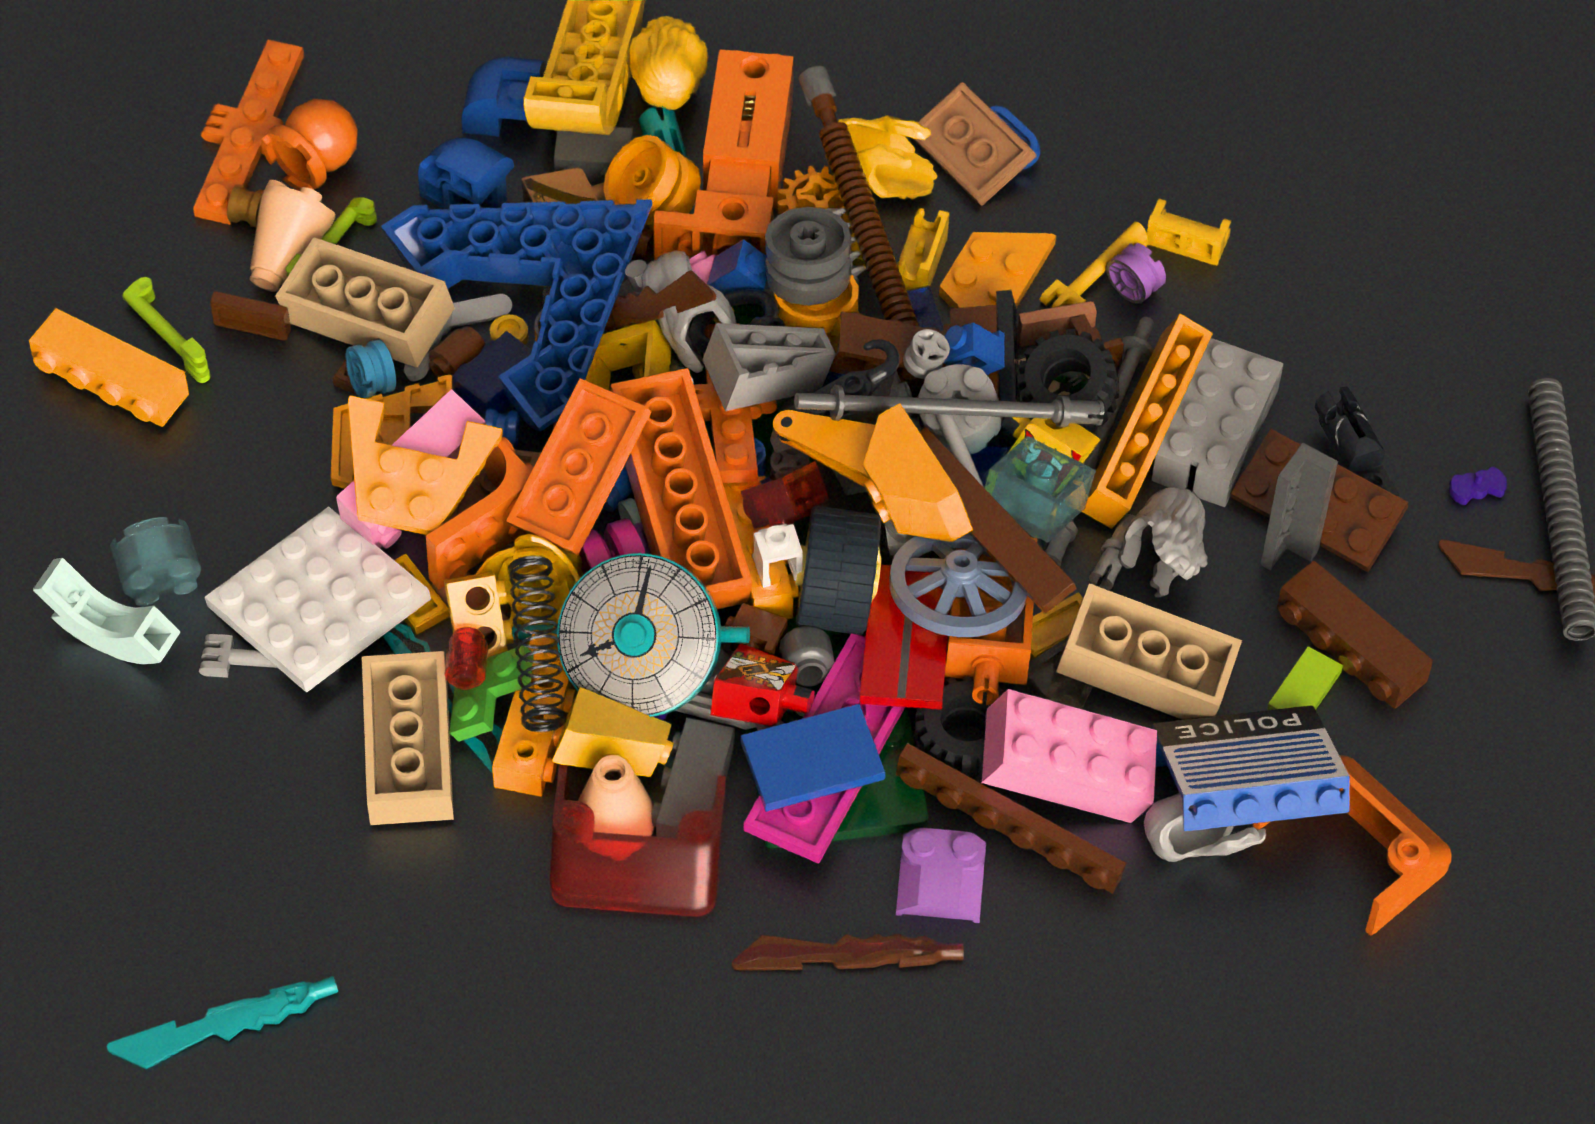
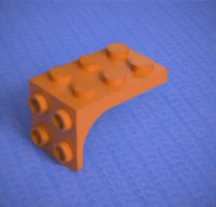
[426,437,534,590]

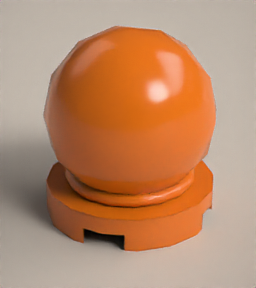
[261,99,358,191]

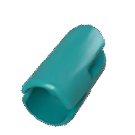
[639,107,688,158]

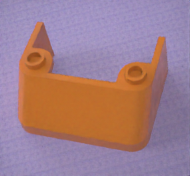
[1253,755,1452,936]

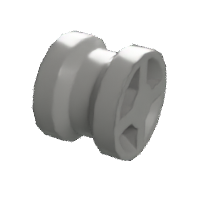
[903,329,950,379]

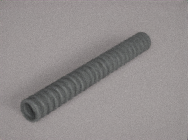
[1527,378,1595,641]

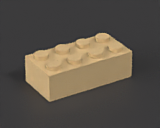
[275,237,455,368]
[1056,583,1242,720]
[362,651,454,825]

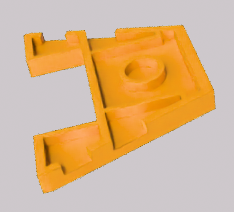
[331,375,453,489]
[348,395,503,535]

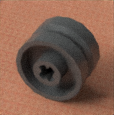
[765,207,851,305]

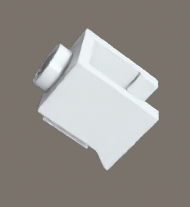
[752,524,803,588]

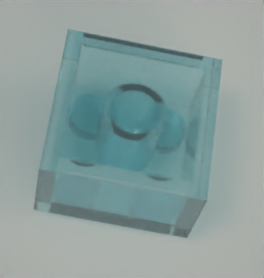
[985,436,1096,542]

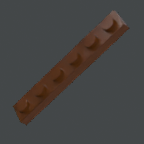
[895,743,1127,894]

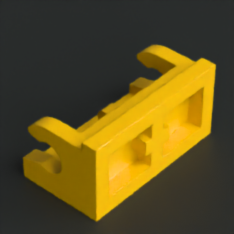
[1147,198,1231,266]
[897,208,949,296]

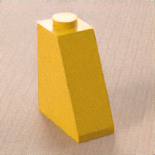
[552,687,674,777]

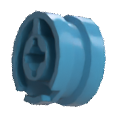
[345,339,396,399]

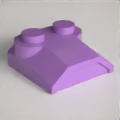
[896,828,986,923]

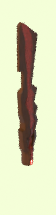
[732,933,963,970]

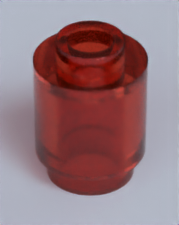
[444,627,488,690]

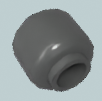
[779,626,835,687]

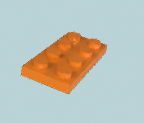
[506,378,651,555]

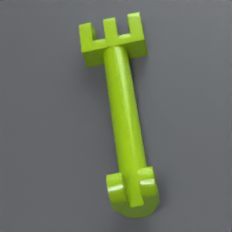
[286,197,377,277]
[122,277,211,383]

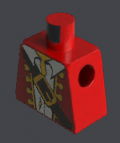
[710,643,815,726]

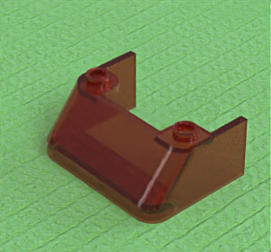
[550,764,726,917]

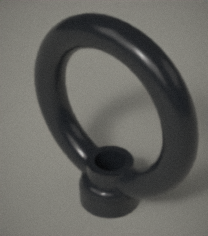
[690,289,785,353]

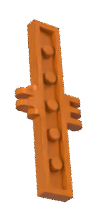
[193,40,304,225]
[693,322,777,483]

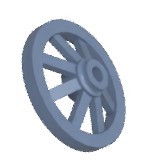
[889,533,1027,637]

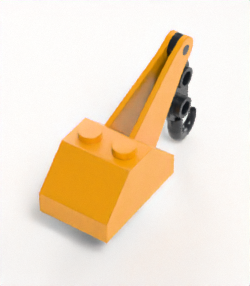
[773,339,973,542]

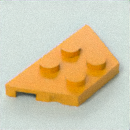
[939,232,1056,309]

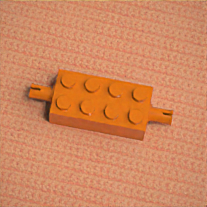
[945,537,1038,705]

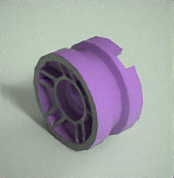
[1106,243,1166,304]

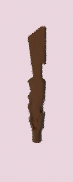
[605,270,716,331]
[1438,539,1595,601]

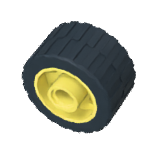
[795,506,881,635]

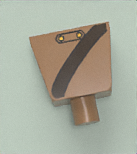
[522,168,605,204]

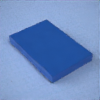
[741,704,885,812]

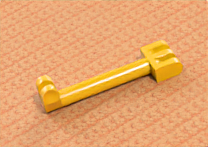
[1040,221,1148,308]

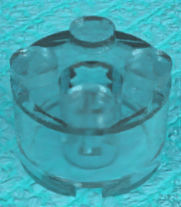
[110,517,201,606]

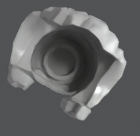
[641,250,736,374]
[1118,487,1208,598]
[1144,793,1266,862]

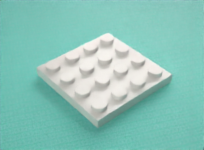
[205,506,431,693]

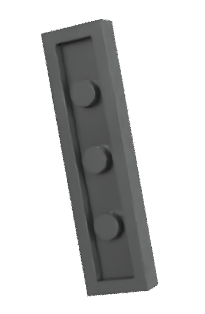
[1261,443,1338,571]

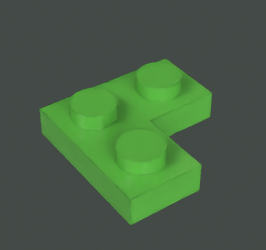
[449,646,534,742]

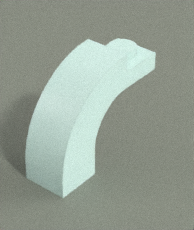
[33,558,180,664]

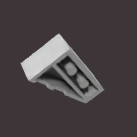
[702,323,836,411]

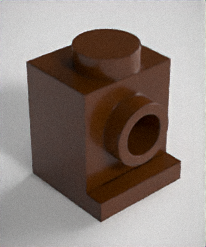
[725,603,788,657]

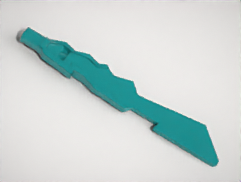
[107,976,338,1069]

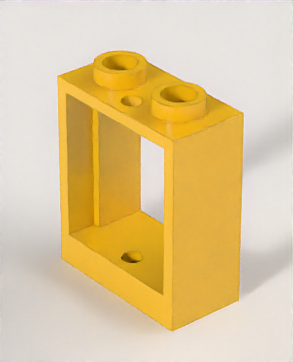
[585,320,672,390]

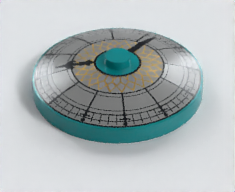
[557,553,721,717]

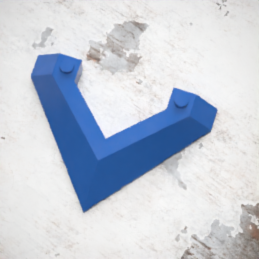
[381,199,653,432]

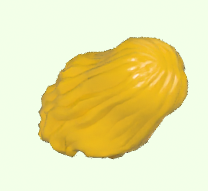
[629,16,708,110]
[825,115,937,200]

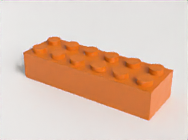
[610,368,753,609]

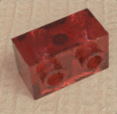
[741,461,829,529]

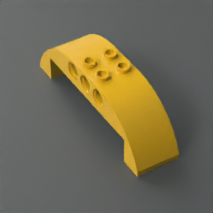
[523,0,645,135]

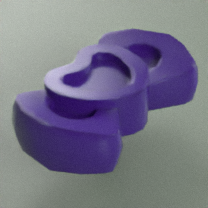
[1449,467,1507,505]

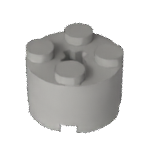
[918,364,1003,454]

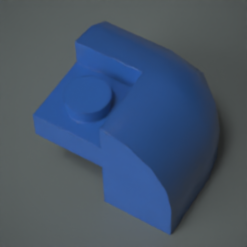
[461,57,546,136]
[418,138,514,209]

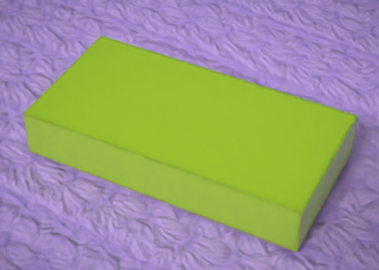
[1267,646,1343,710]

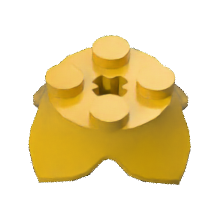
[476,534,583,644]

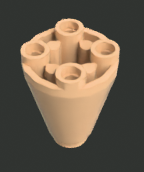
[250,180,336,292]
[574,755,655,860]

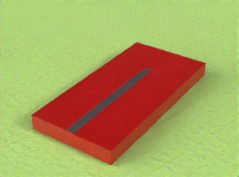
[860,564,951,710]

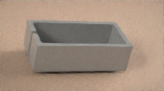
[1152,338,1284,507]

